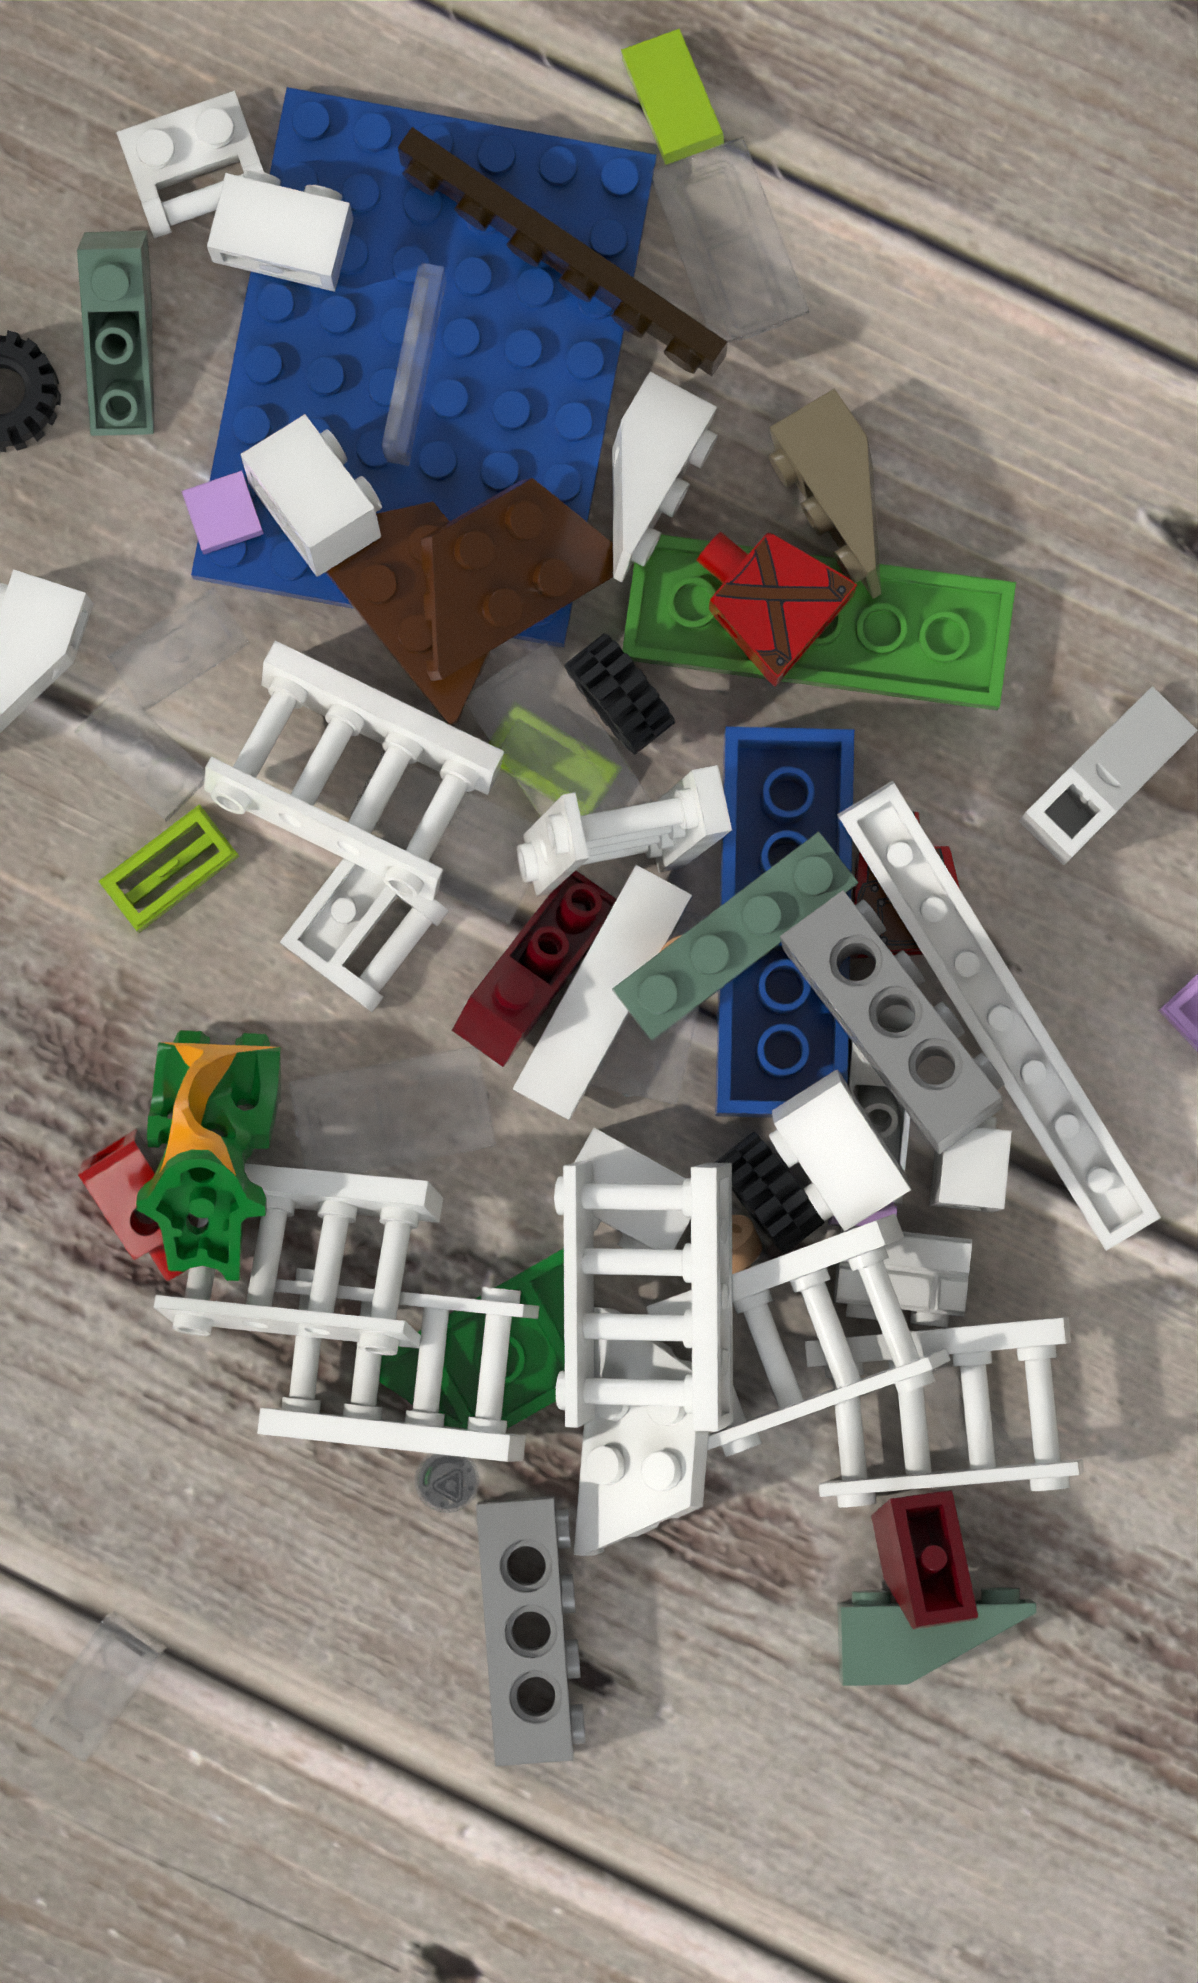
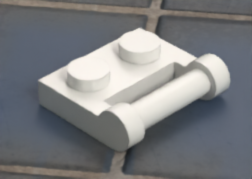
[116,90,264,239]
[280,858,449,1012]

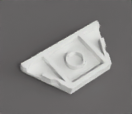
[574,1307,709,1556]

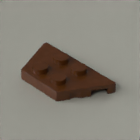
[421,478,634,681]
[325,501,490,726]

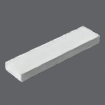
[513,865,693,1121]

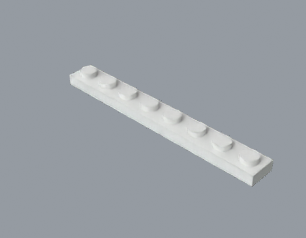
[837,780,1161,1251]

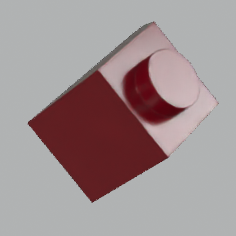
[871,1490,979,1629]

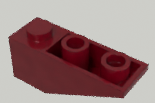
[451,870,617,1067]

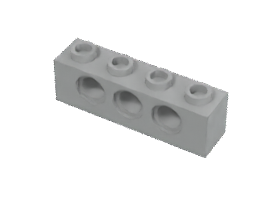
[780,890,1005,1155]
[476,1496,586,1766]

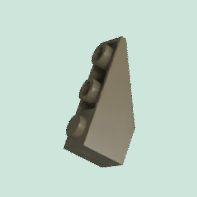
[768,388,881,599]

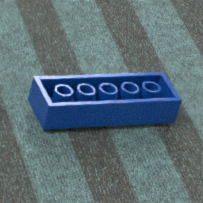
[715,726,855,1118]

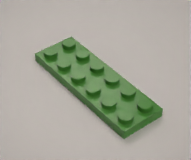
[622,534,1016,711]

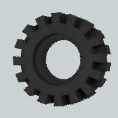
[0,330,61,452]
[564,633,676,755]
[714,1132,825,1254]

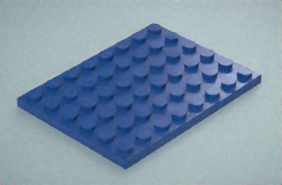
[191,87,657,648]

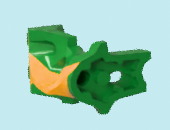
[136,1030,281,1281]

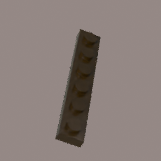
[397,127,728,377]

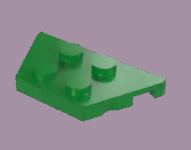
[379,1248,565,1429]

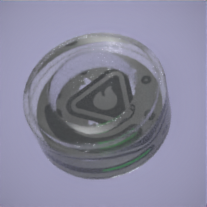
[415,1453,480,1513]

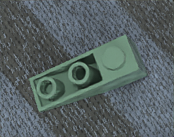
[77,230,154,436]
[837,1587,1036,1686]

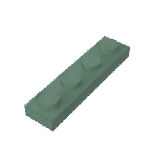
[612,832,858,1042]

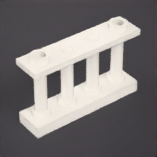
[204,641,505,901]
[517,765,732,897]
[554,1161,733,1432]
[153,1164,443,1355]
[646,1214,951,1457]
[257,1268,539,1462]
[805,1317,1084,1508]

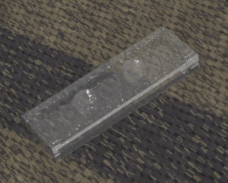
[382,263,446,466]

